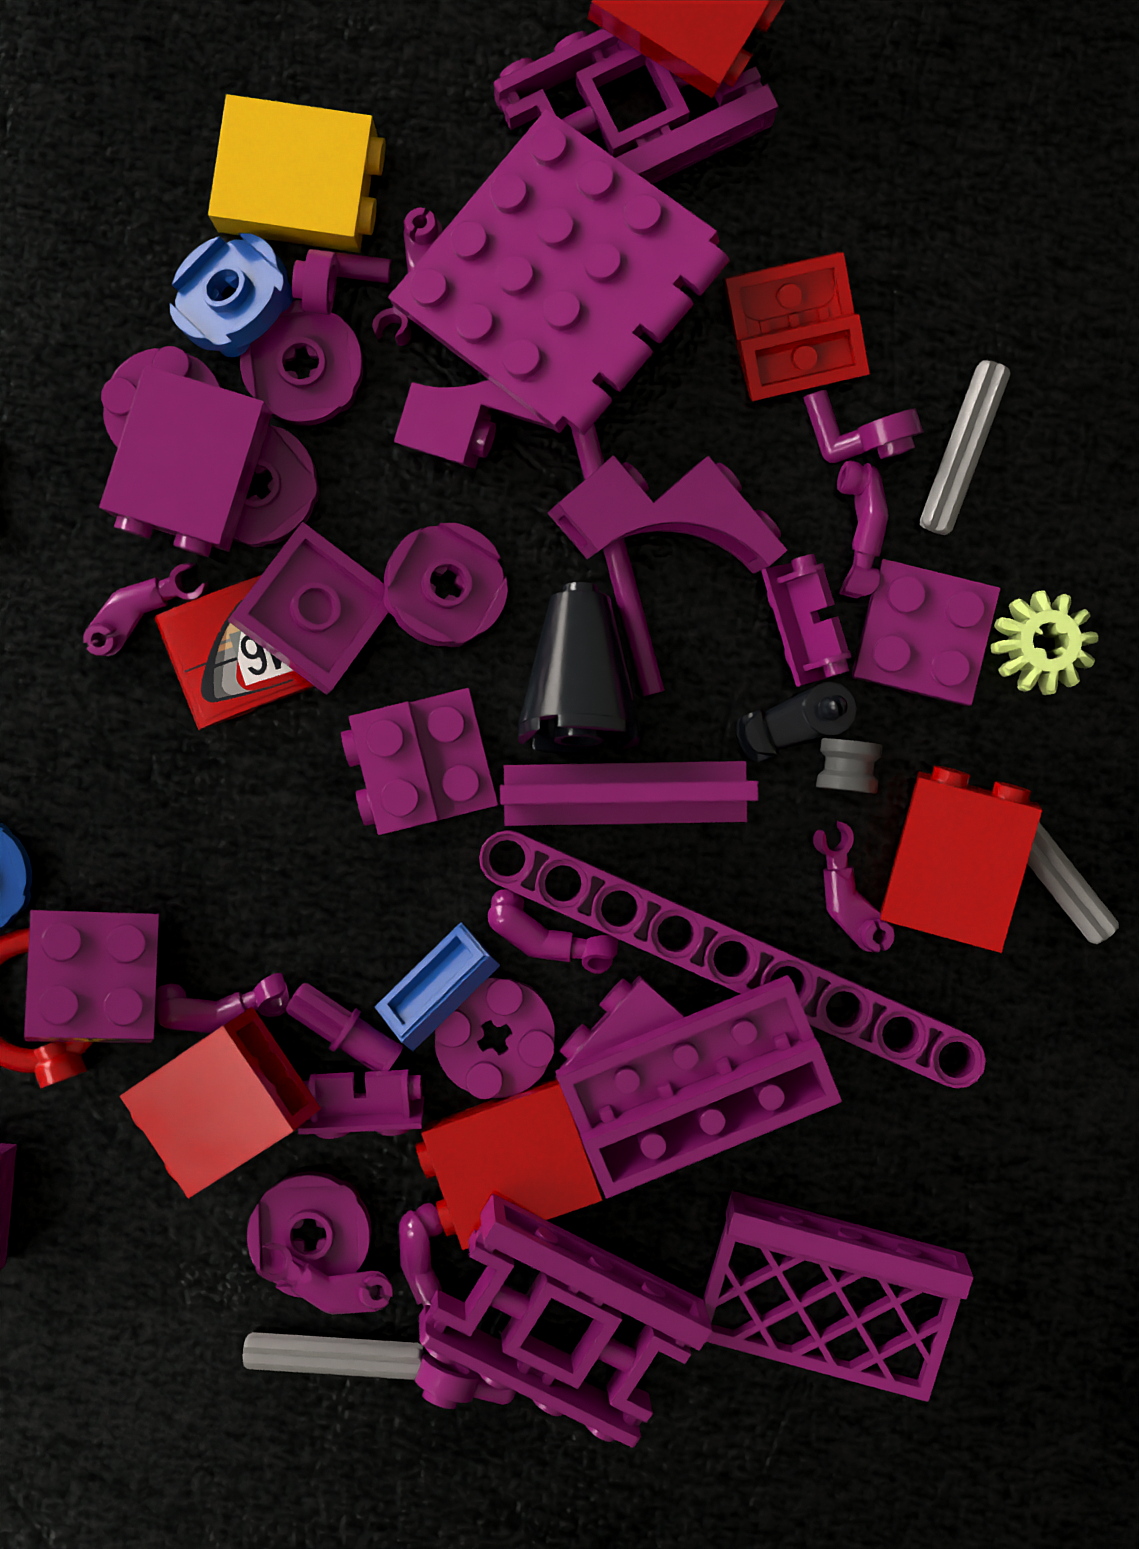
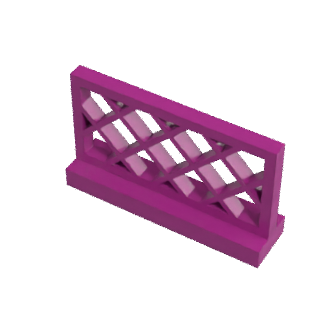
[500,761,758,826]
[703,1191,973,1402]

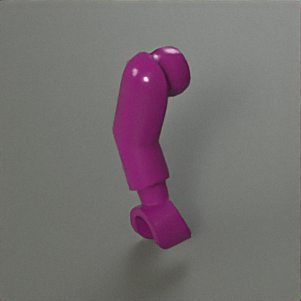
[372,208,442,346]
[837,461,889,598]
[83,563,209,656]
[813,821,895,953]
[488,889,619,974]
[155,973,290,1033]
[399,1203,444,1307]
[256,1242,393,1314]

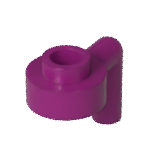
[292,249,392,315]
[804,390,923,463]
[415,1334,532,1409]

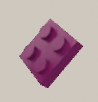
[228,521,388,695]
[851,559,1000,706]

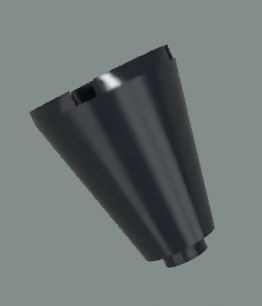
[518,582,641,755]

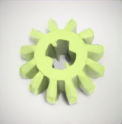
[991,591,1099,695]

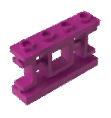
[493,28,778,184]
[419,1194,712,1448]

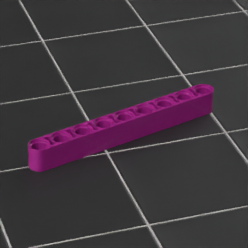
[479,830,986,1088]

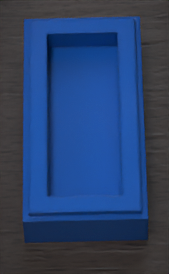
[375,922,500,1051]

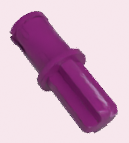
[286,983,404,1071]

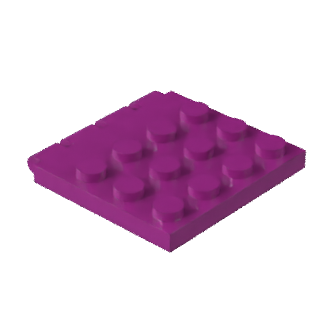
[388,109,729,435]

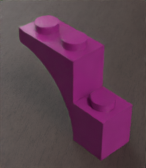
[394,380,554,469]
[548,455,787,574]

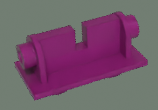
[761,554,852,687]
[298,1069,425,1139]

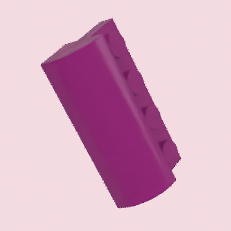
[555,975,842,1199]

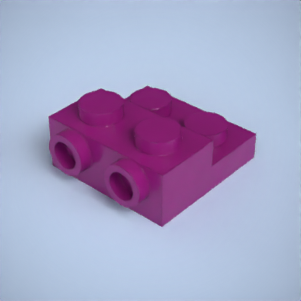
[341,688,499,835]

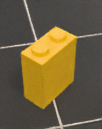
[208,94,385,253]

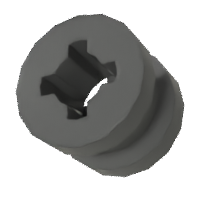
[816,738,882,794]

